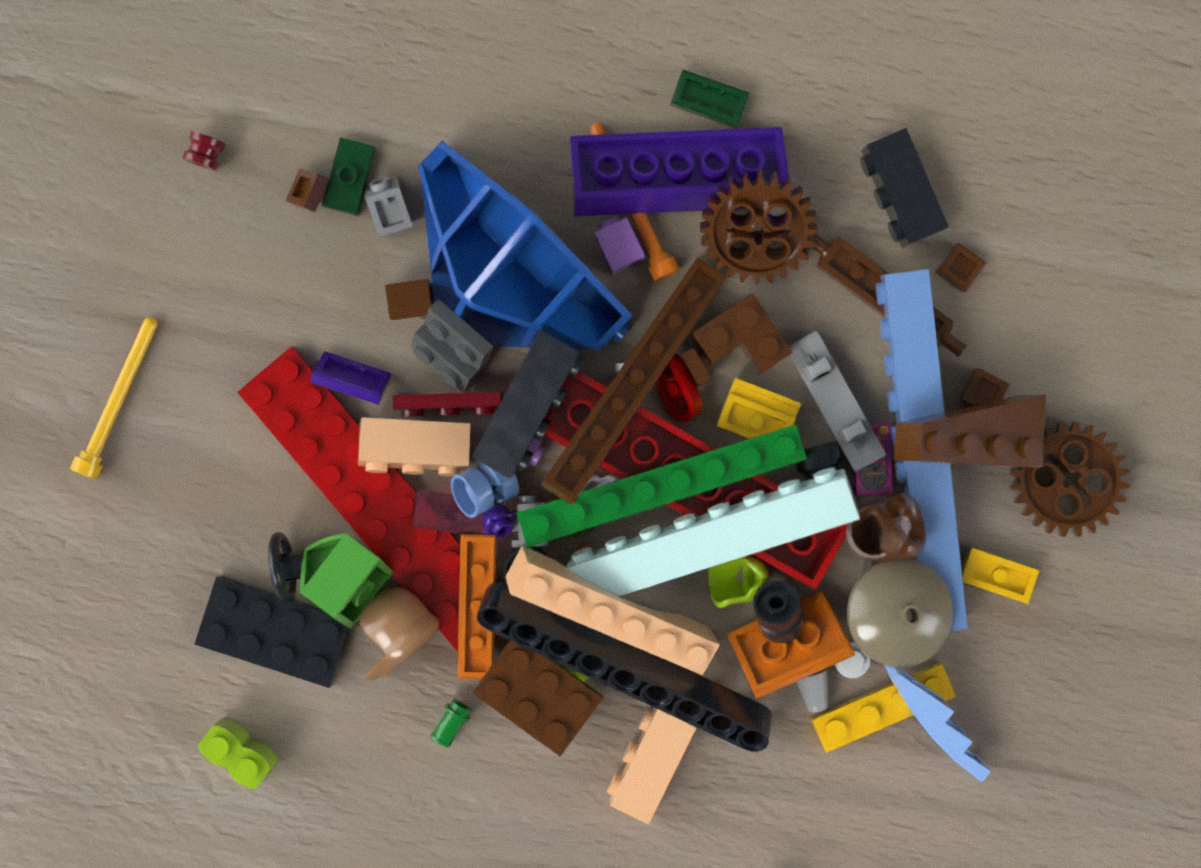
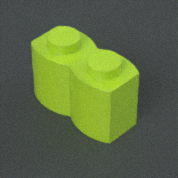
[198,718,279,789]

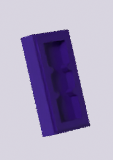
[311,351,392,405]

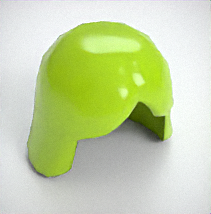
[708,554,769,608]

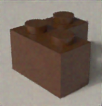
[690,293,793,375]

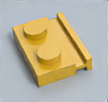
[716,378,802,439]

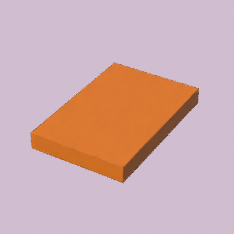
[726,591,855,699]

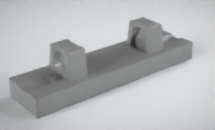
[789,330,886,473]

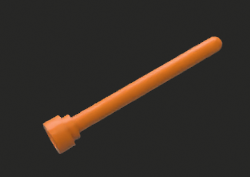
[590,122,680,282]

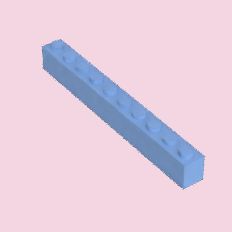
[876,269,968,631]

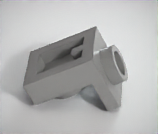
[364,177,413,237]

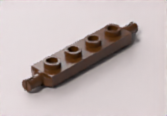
[811,234,967,357]

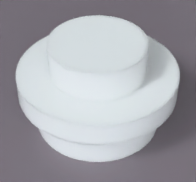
[835,642,870,678]

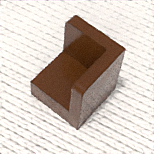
[385,279,434,320]

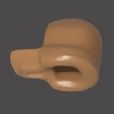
[359,587,440,681]

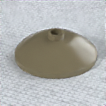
[847,558,953,668]

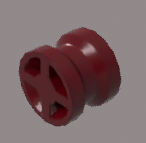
[182,131,226,171]

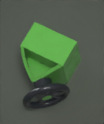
[268,532,394,630]

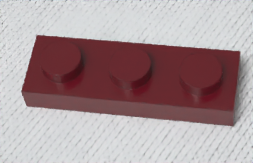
[392,392,503,417]

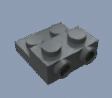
[411,299,494,393]

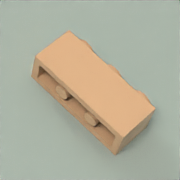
[358,417,471,477]
[607,708,696,825]

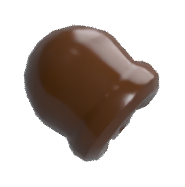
[846,493,926,562]

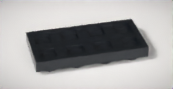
[194,576,350,688]

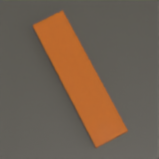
[457,534,497,679]

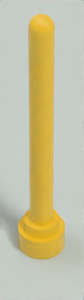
[70,317,158,479]

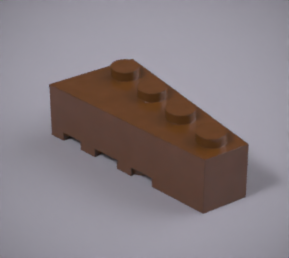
[894,395,1046,468]

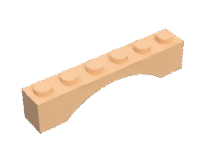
[506,546,720,675]

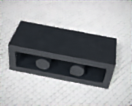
[860,128,949,248]

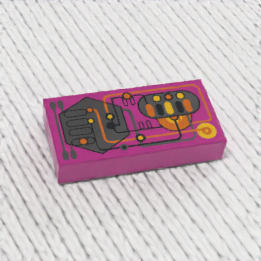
[854,423,892,495]

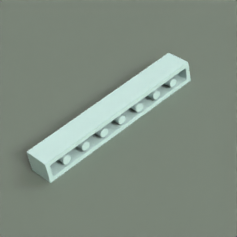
[566,468,860,596]

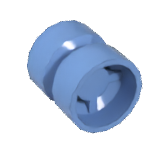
[451,463,519,518]

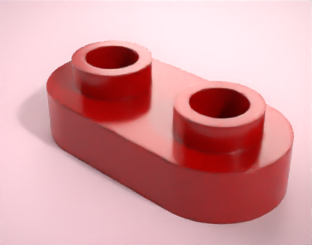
[655,354,702,422]

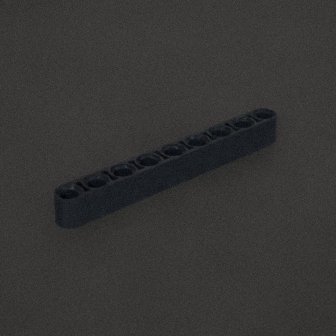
[477,583,772,752]

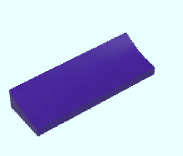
[569,127,789,216]

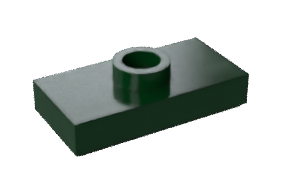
[670,69,749,129]
[322,137,376,217]

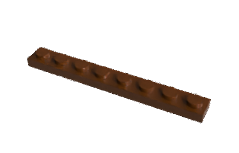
[541,257,727,506]

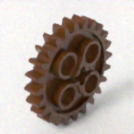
[700,170,818,285]
[1009,422,1130,537]

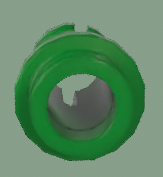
[430,699,471,748]

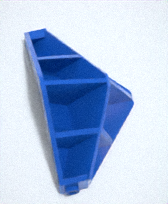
[418,141,632,351]

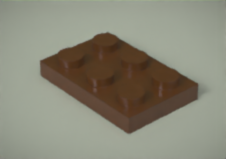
[472,640,603,757]

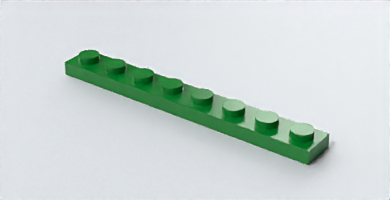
[516,424,807,548]

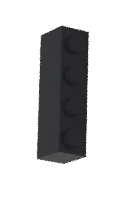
[472,325,585,479]

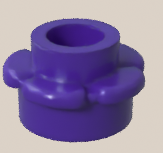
[482,505,516,538]

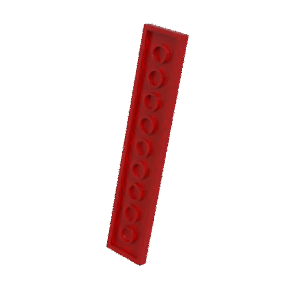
[237,346,500,652]

